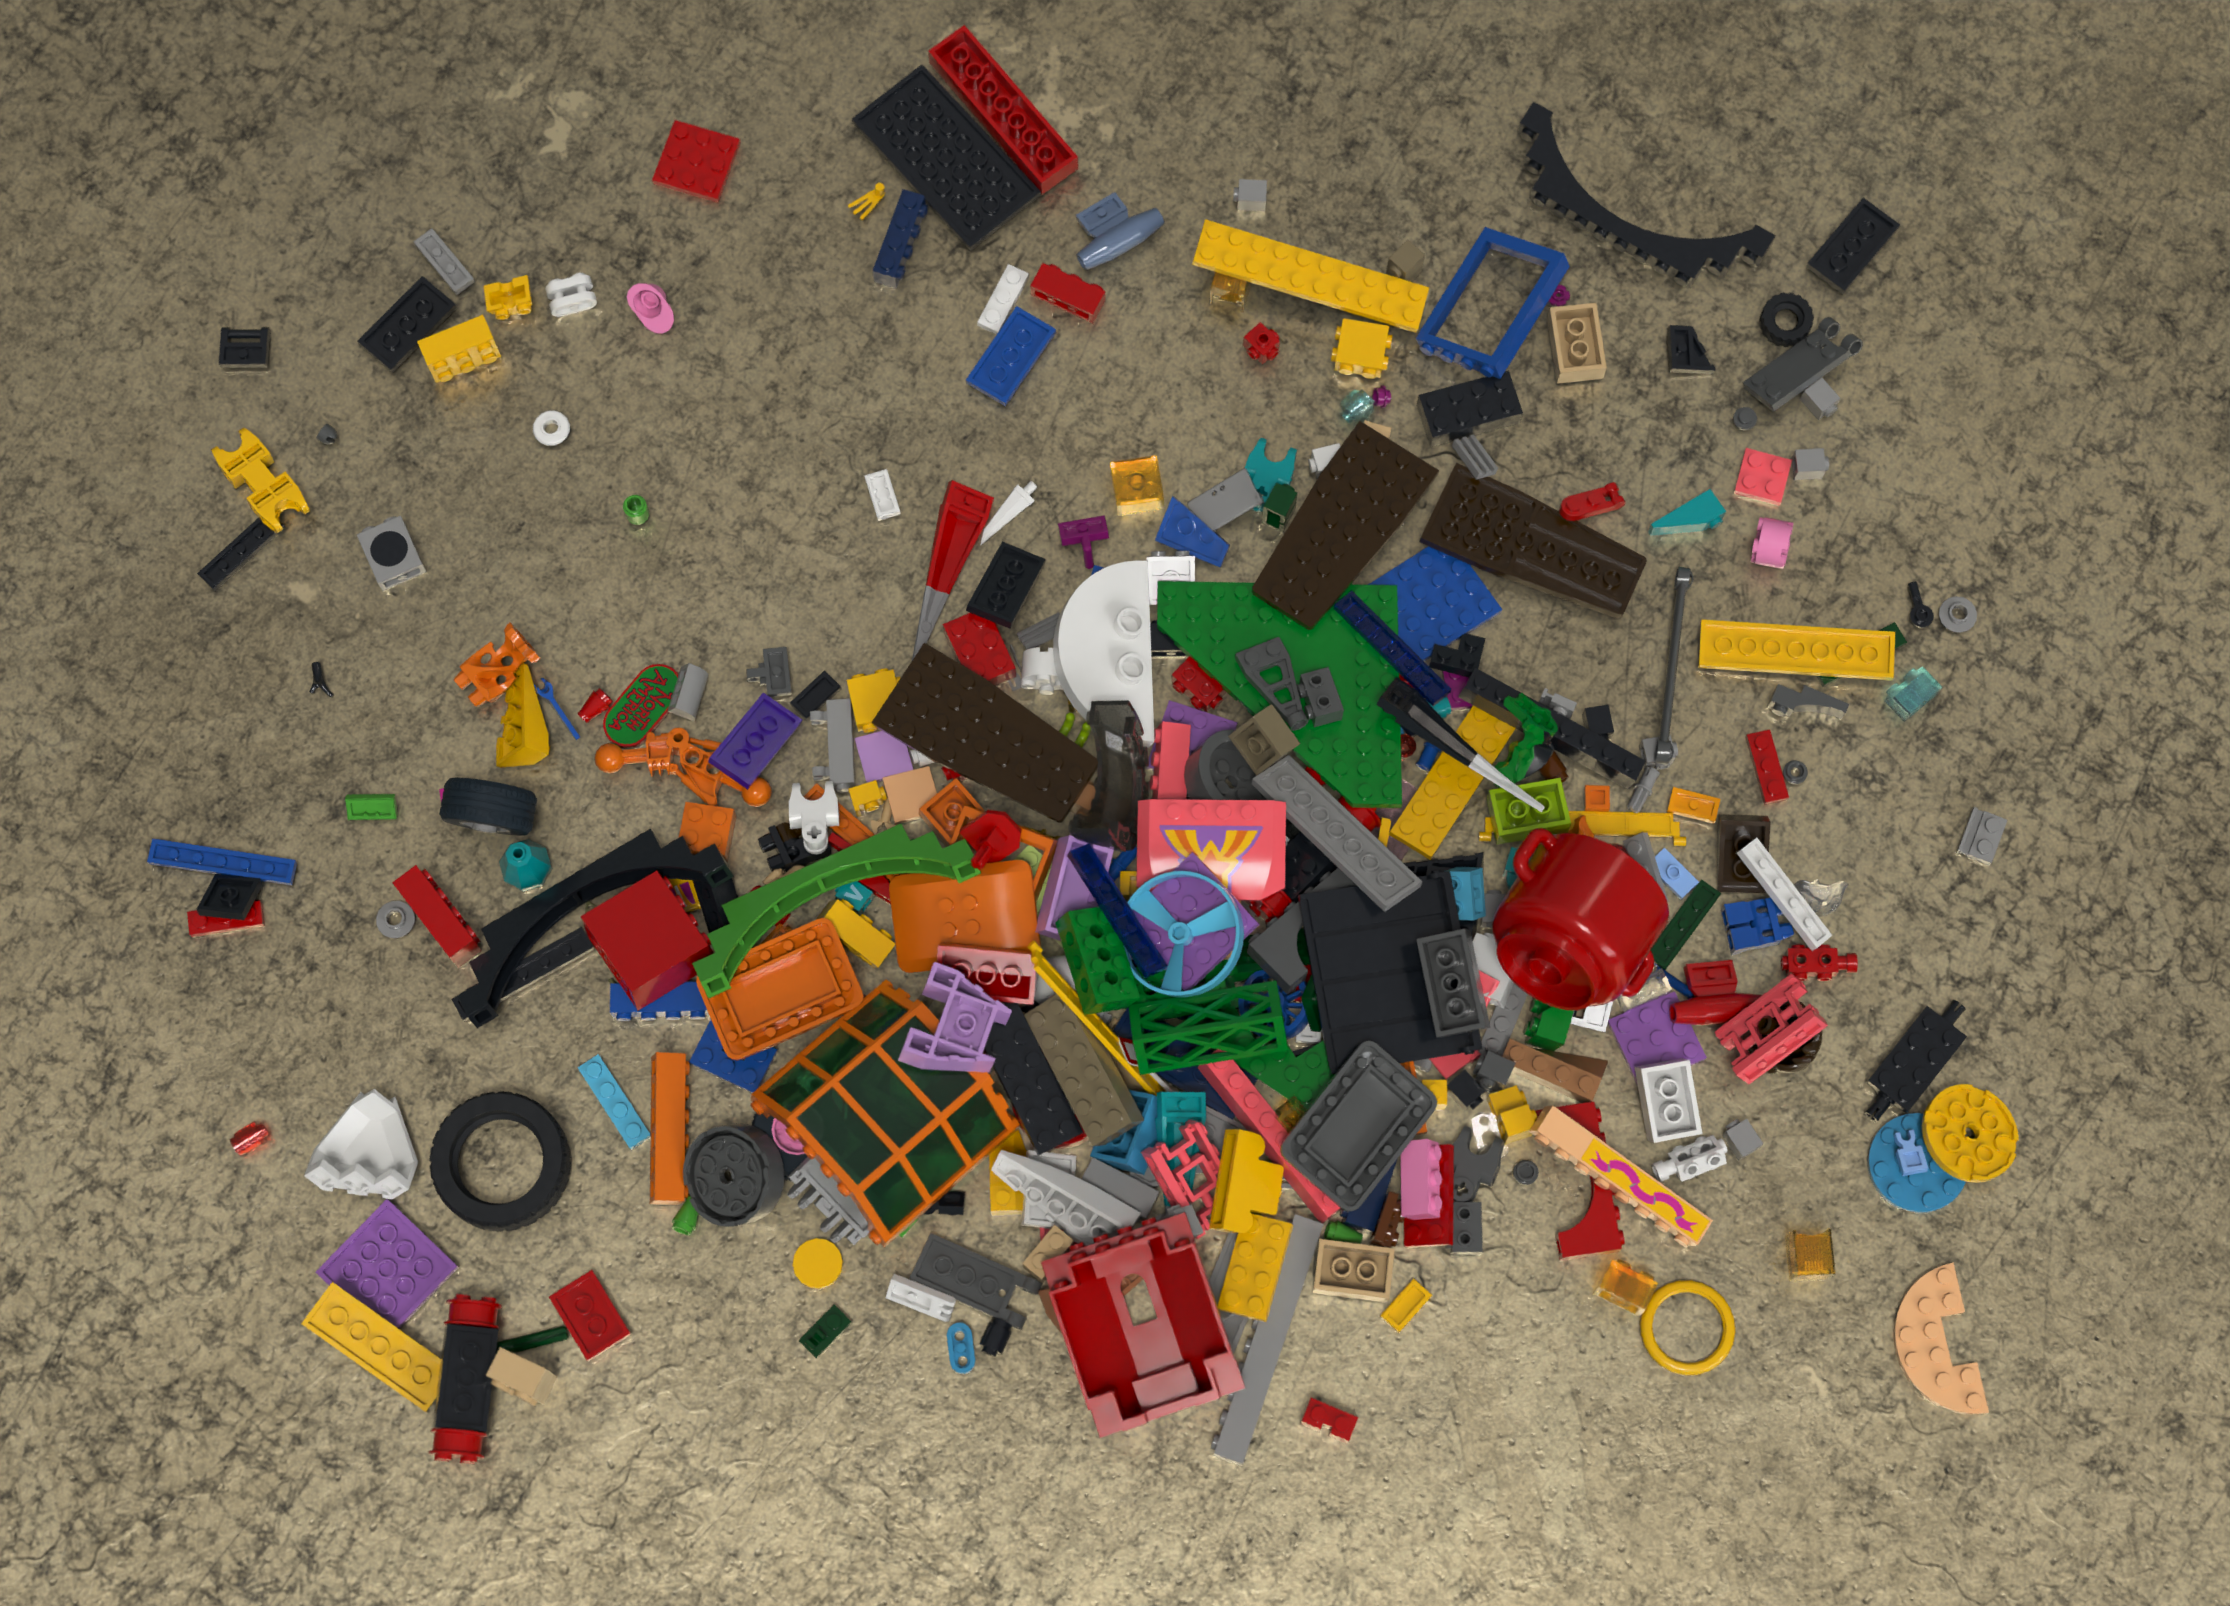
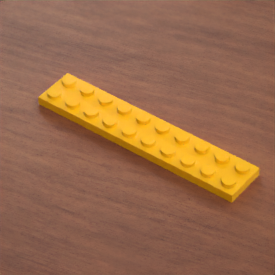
[1192,219,1429,333]

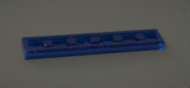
[1334,591,1451,707]
[1067,843,1167,978]

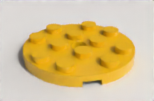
[1922,1084,2019,1183]

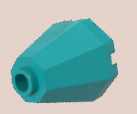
[499,839,552,892]

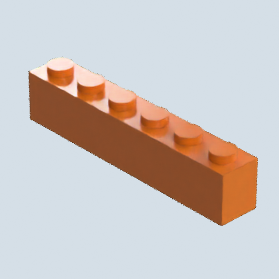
[650,1052,690,1205]

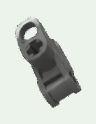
[1453,1126,1505,1202]

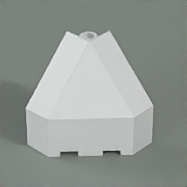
[304,1089,418,1199]

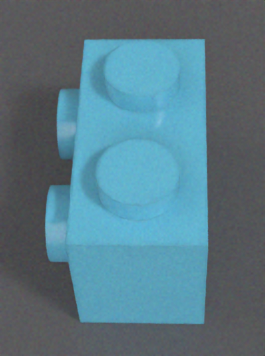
[1444,867,1486,920]

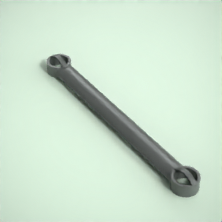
[1654,566,1693,765]

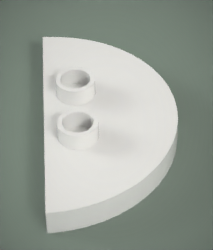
[1053,560,1155,748]

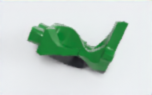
[1494,693,1558,788]

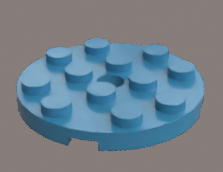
[1867,1113,1966,1213]

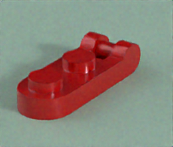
[1559,482,1626,521]

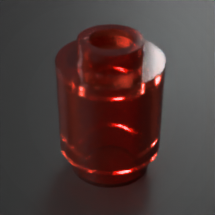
[230,1121,269,1156]

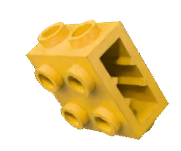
[1331,318,1393,379]
[847,668,900,733]

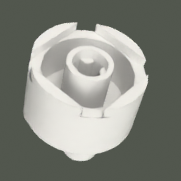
[1021,647,1063,695]

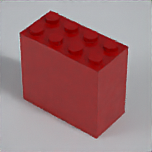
[580,871,714,1011]

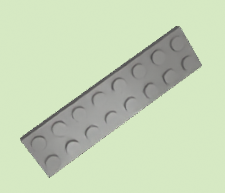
[1252,755,1422,912]

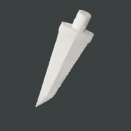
[980,481,1037,546]

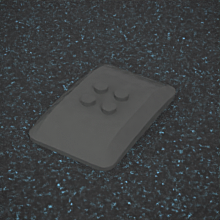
[1280,1041,1437,1212]

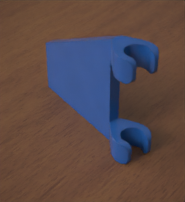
[533,678,580,740]

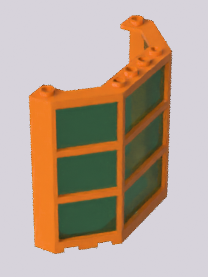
[750,979,1020,1248]

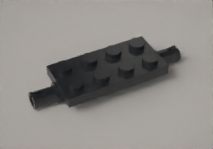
[1865,1000,1967,1123]

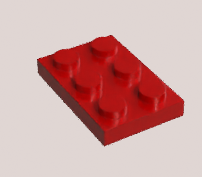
[549,1270,632,1362]

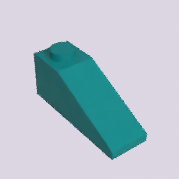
[1648,489,1726,536]

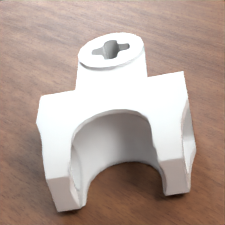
[789,781,840,855]

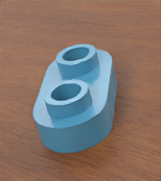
[947,1323,976,1374]

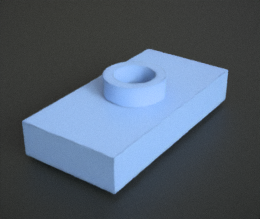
[1655,848,1699,900]

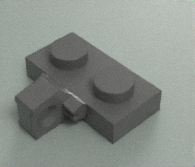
[746,647,792,697]

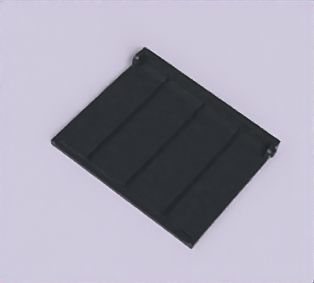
[1298,870,1483,1075]

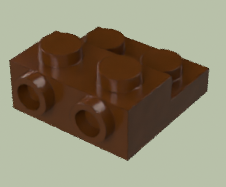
[1368,1191,1405,1248]

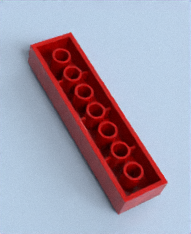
[928,25,1078,195]

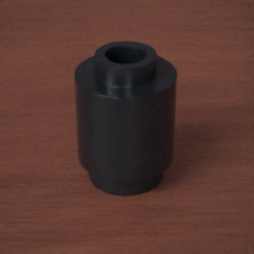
[979,1317,1012,1357]

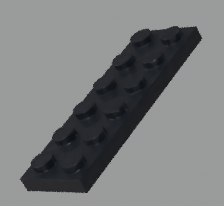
[984,1002,1083,1156]

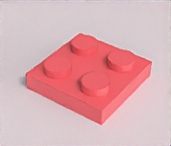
[1733,448,1792,506]

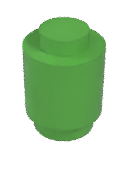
[623,495,650,525]

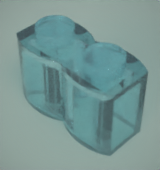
[1885,666,1943,722]

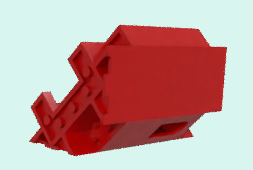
[1041,1212,1245,1438]

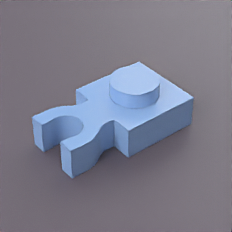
[1894,1130,1928,1176]

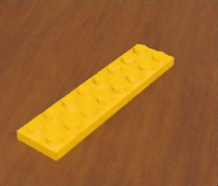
[1698,619,1895,681]
[1389,705,1516,860]

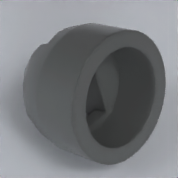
[316,424,337,445]

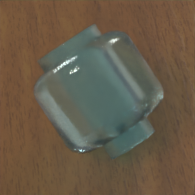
[1340,389,1375,424]

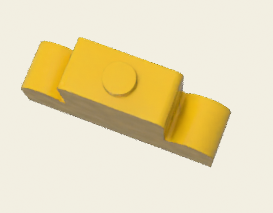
[1209,1129,1284,1233]

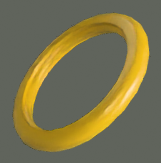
[1640,1280,1736,1375]

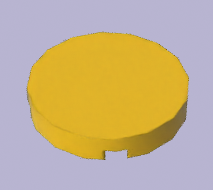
[793,1238,843,1289]

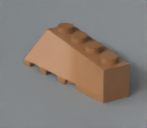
[1502,1039,1608,1103]

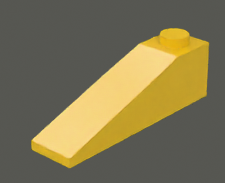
[496,663,550,768]
[988,1115,1026,1216]

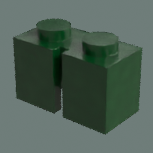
[1262,482,1298,533]

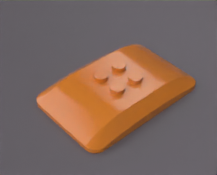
[889,860,1041,973]
[696,918,864,1060]

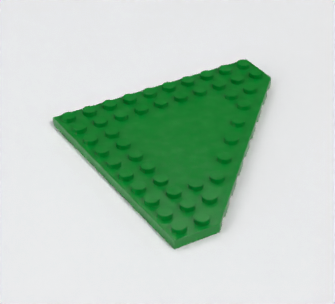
[1157,581,1402,808]

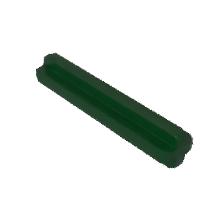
[496,1326,568,1354]

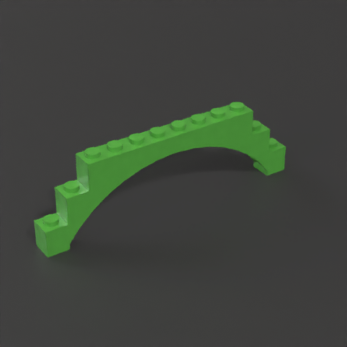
[693,823,981,999]

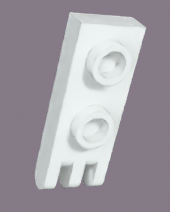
[886,1274,956,1322]

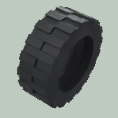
[1759,292,1814,347]

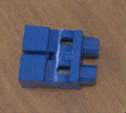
[1720,898,1794,956]

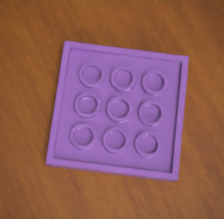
[1128,852,1260,991]
[316,1199,459,1329]

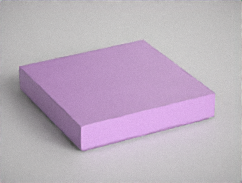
[854,731,913,783]

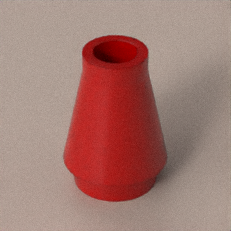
[577,688,613,723]

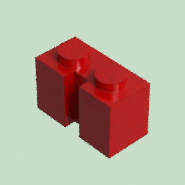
[1301,1398,1359,1444]

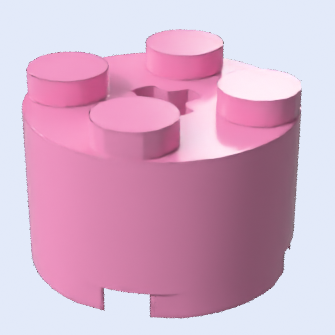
[1751,517,1794,569]

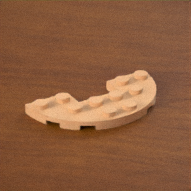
[1893,1263,1989,1414]

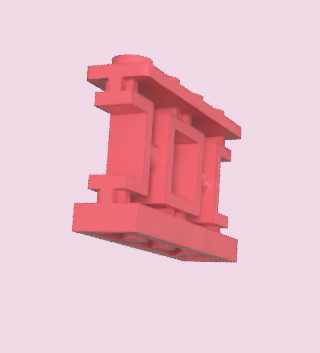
[1714,974,1828,1084]
[1141,1120,1220,1239]

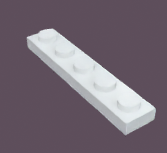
[1737,838,1833,951]

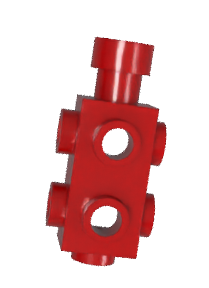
[1781,945,1858,981]

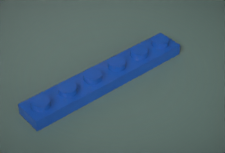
[147,839,297,885]

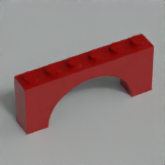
[1535,1101,1625,1261]

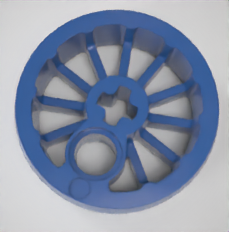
[1238,970,1308,1041]

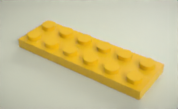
[301,1282,441,1412]

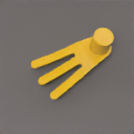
[848,183,885,220]

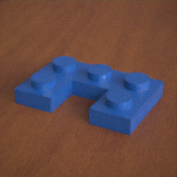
[689,1020,778,1093]

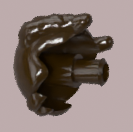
[1743,1000,1823,1074]

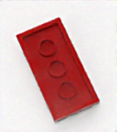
[1404,1144,1454,1248]

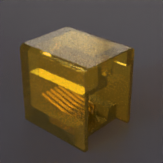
[1210,272,1252,312]
[1786,1228,1836,1282]

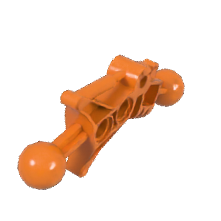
[594,728,772,807]

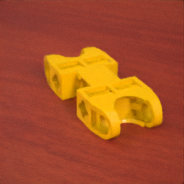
[211,428,310,533]

